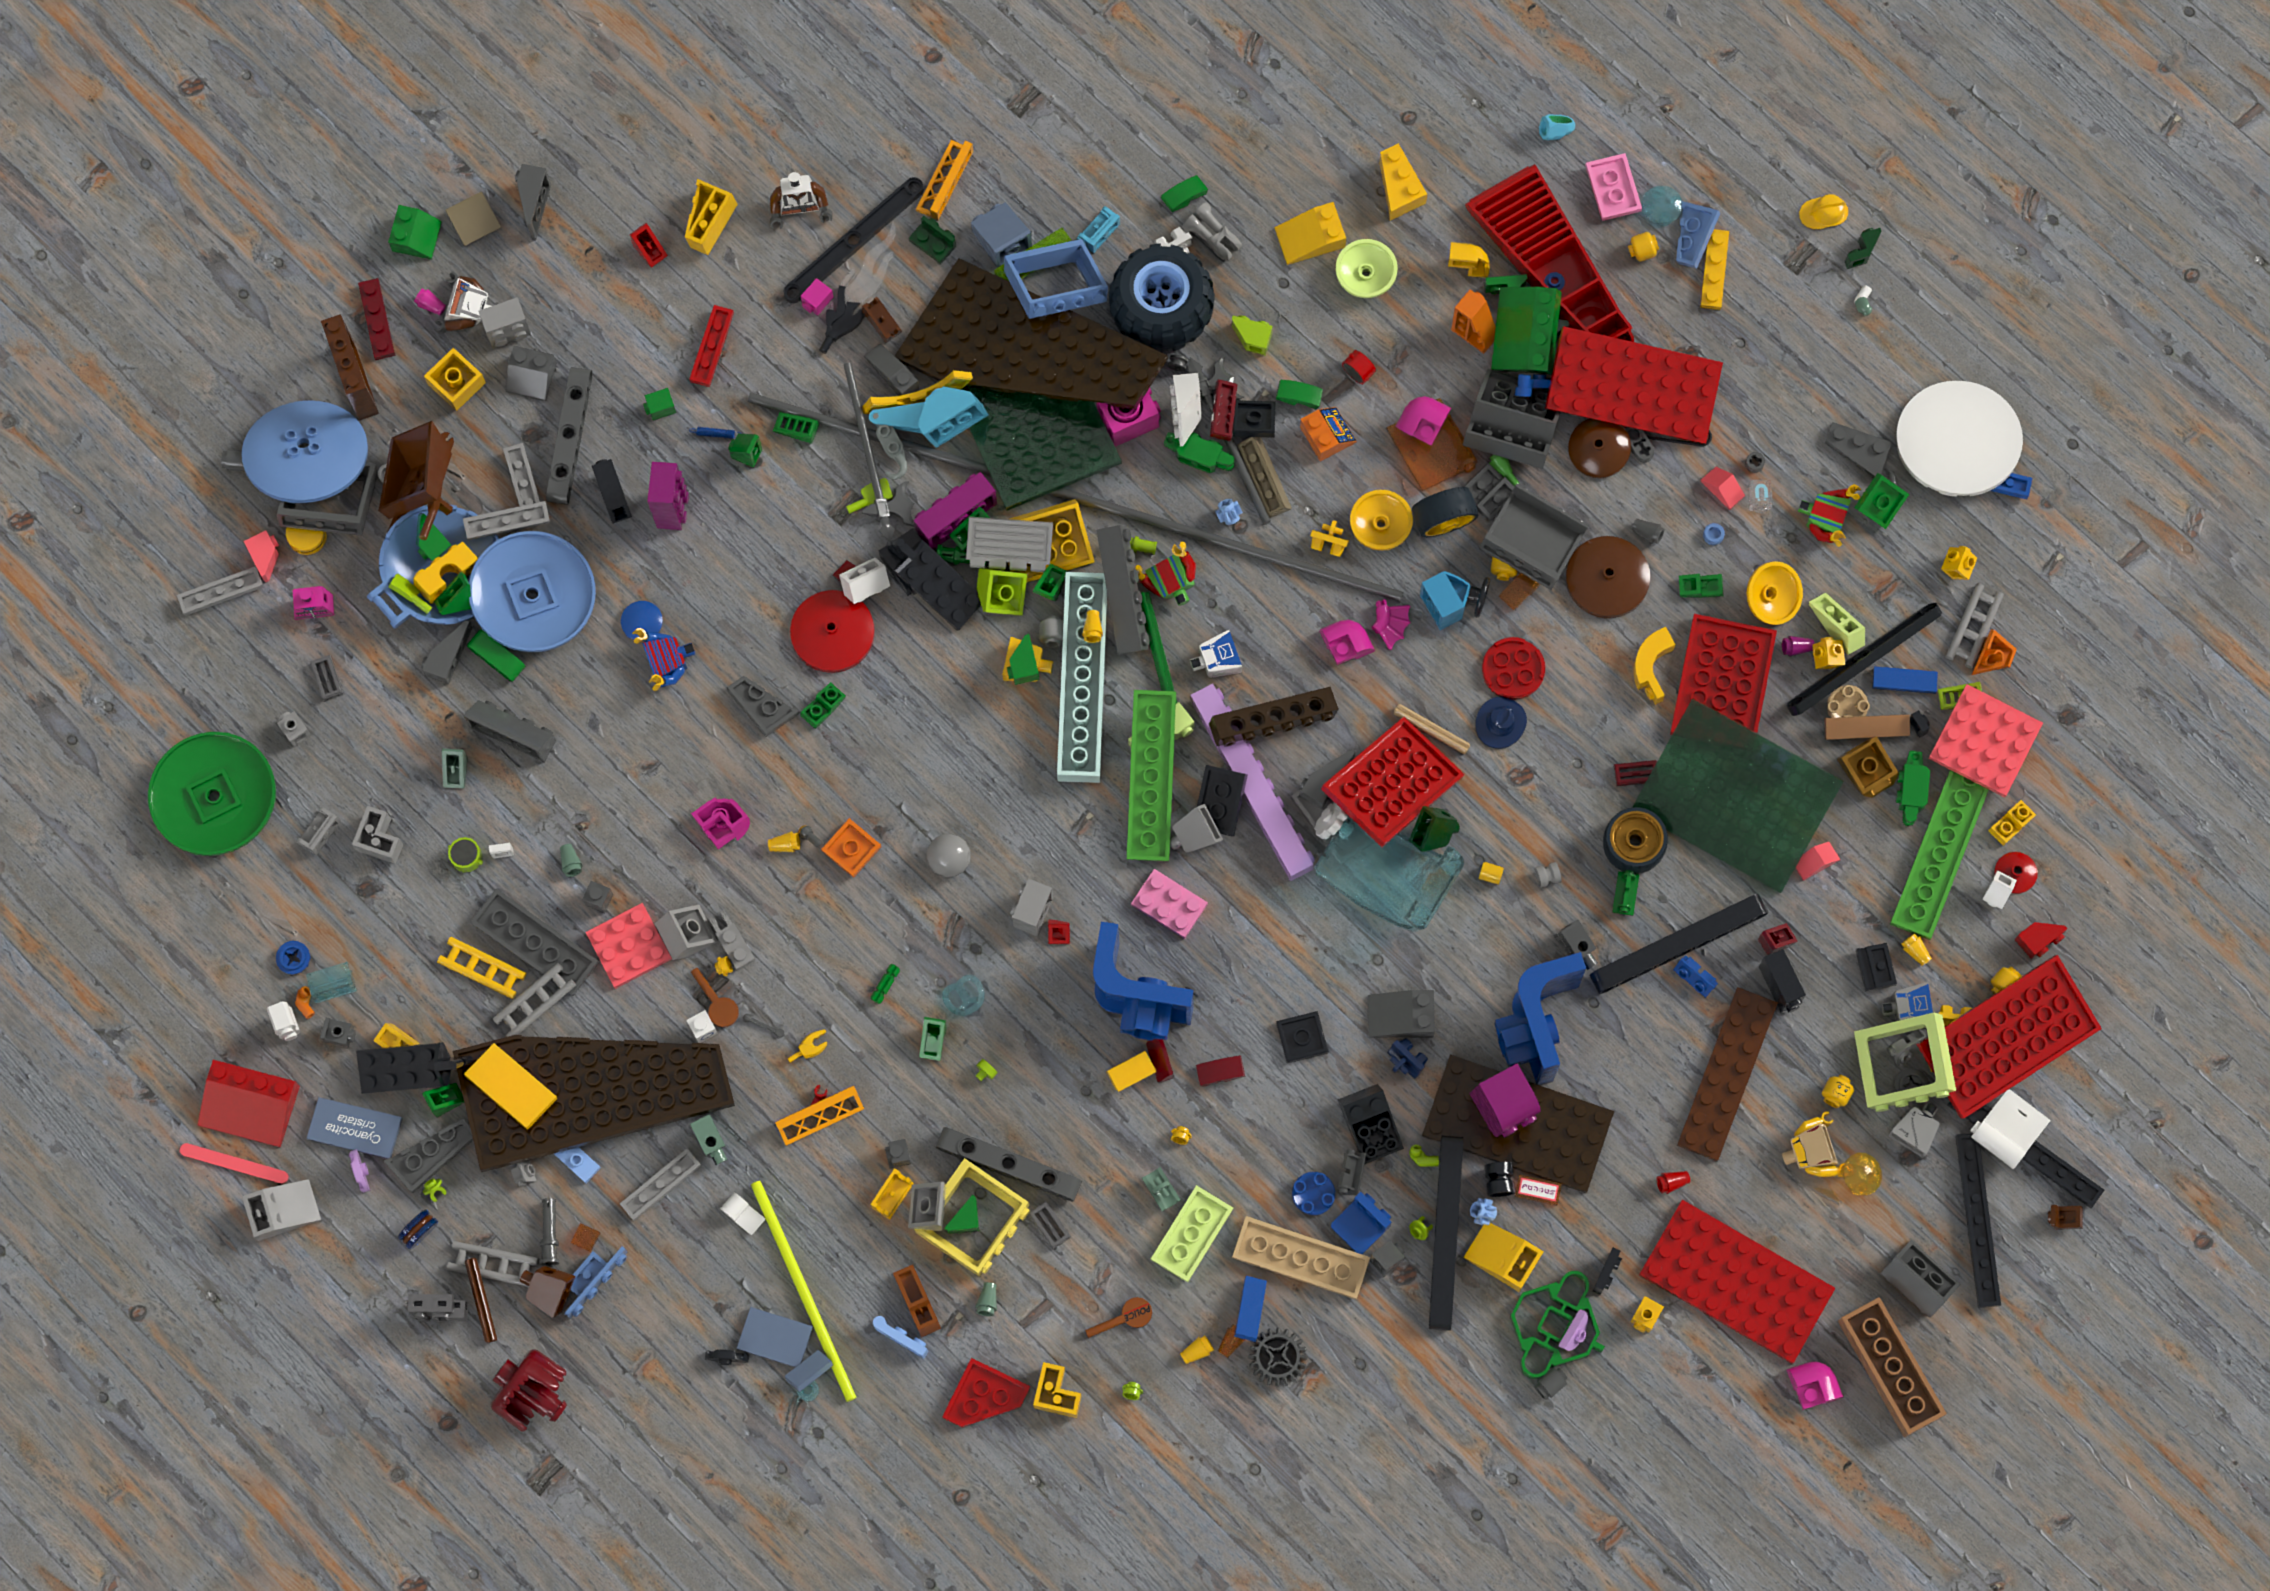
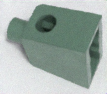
[690,1114,727,1165]

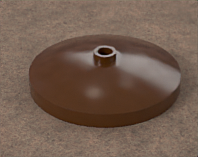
[1566,536,1650,618]

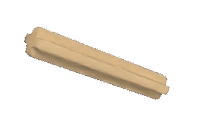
[1394,704,1470,754]

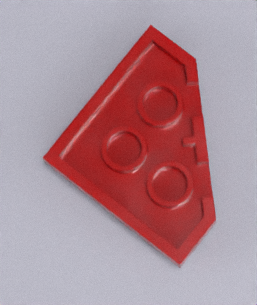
[942,1358,1031,1428]

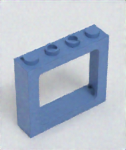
[1004,239,1108,319]

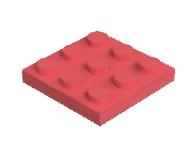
[585,903,672,989]

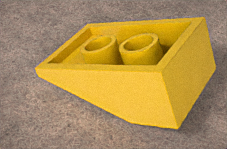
[1274,202,1346,265]

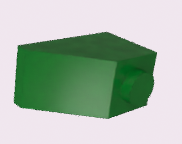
[728,433,762,468]
[416,512,451,561]
[1007,634,1040,685]

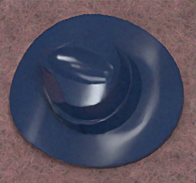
[1475,697,1527,749]

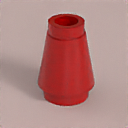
[1656,1171,1690,1194]

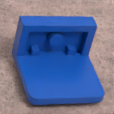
[1331,1192,1392,1254]

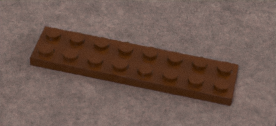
[1677,987,1778,1162]

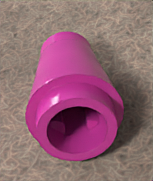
[414,288,446,316]

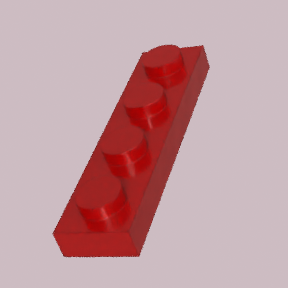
[689,305,734,387]

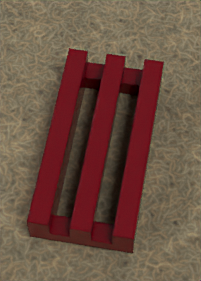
[1614,760,1659,786]

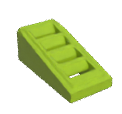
[1938,682,1982,710]

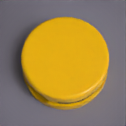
[286,527,327,555]

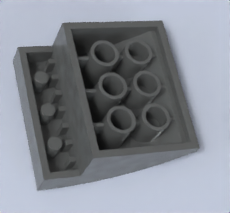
[1463,369,1561,469]

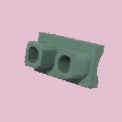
[1142,1167,1181,1212]

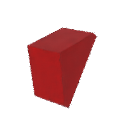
[629,223,668,268]

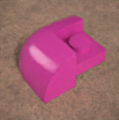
[1396,396,1451,446]
[1319,619,1375,665]
[691,797,750,850]
[1787,1361,1844,1410]

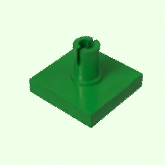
[1854,473,1909,529]

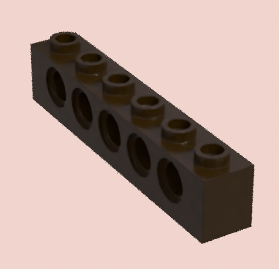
[1209,686,1339,747]

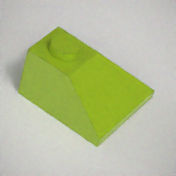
[977,568,1027,616]

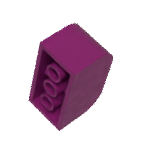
[1469,1063,1541,1138]

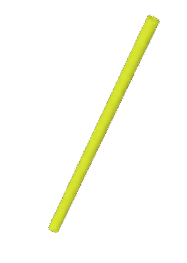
[751,1181,857,1402]

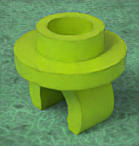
[423,1178,447,1202]
[1409,1216,1433,1240]

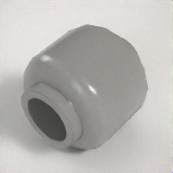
[1039,616,1064,648]

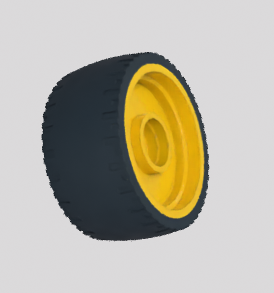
[1412,487,1478,538]

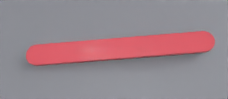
[180,1143,289,1184]

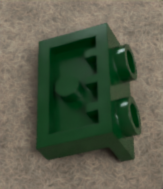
[909,216,956,264]

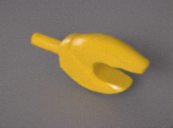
[787,1029,827,1063]

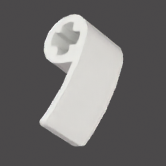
[720,1192,765,1235]

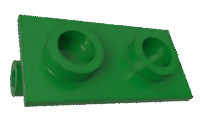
[1612,870,1639,916]

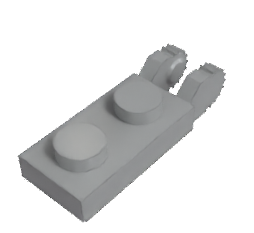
[709,910,755,971]

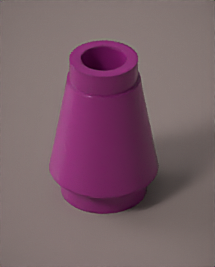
[1782,636,1815,657]

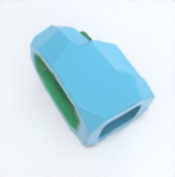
[1539,114,1575,140]

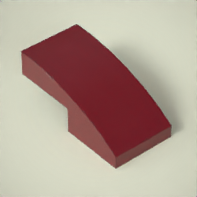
[1196,1055,1246,1087]

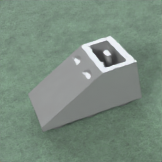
[242,1179,321,1241]

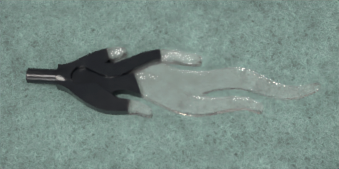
[819,223,896,354]

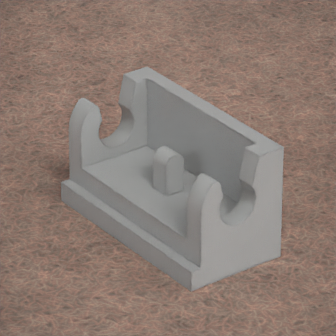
[297,806,341,856]

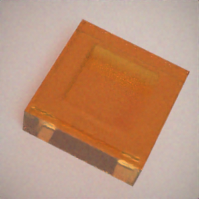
[571,1223,601,1253]

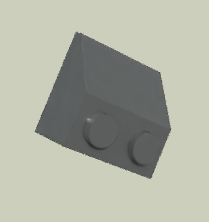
[505,346,557,401]

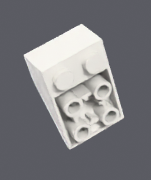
[1170,373,1202,446]

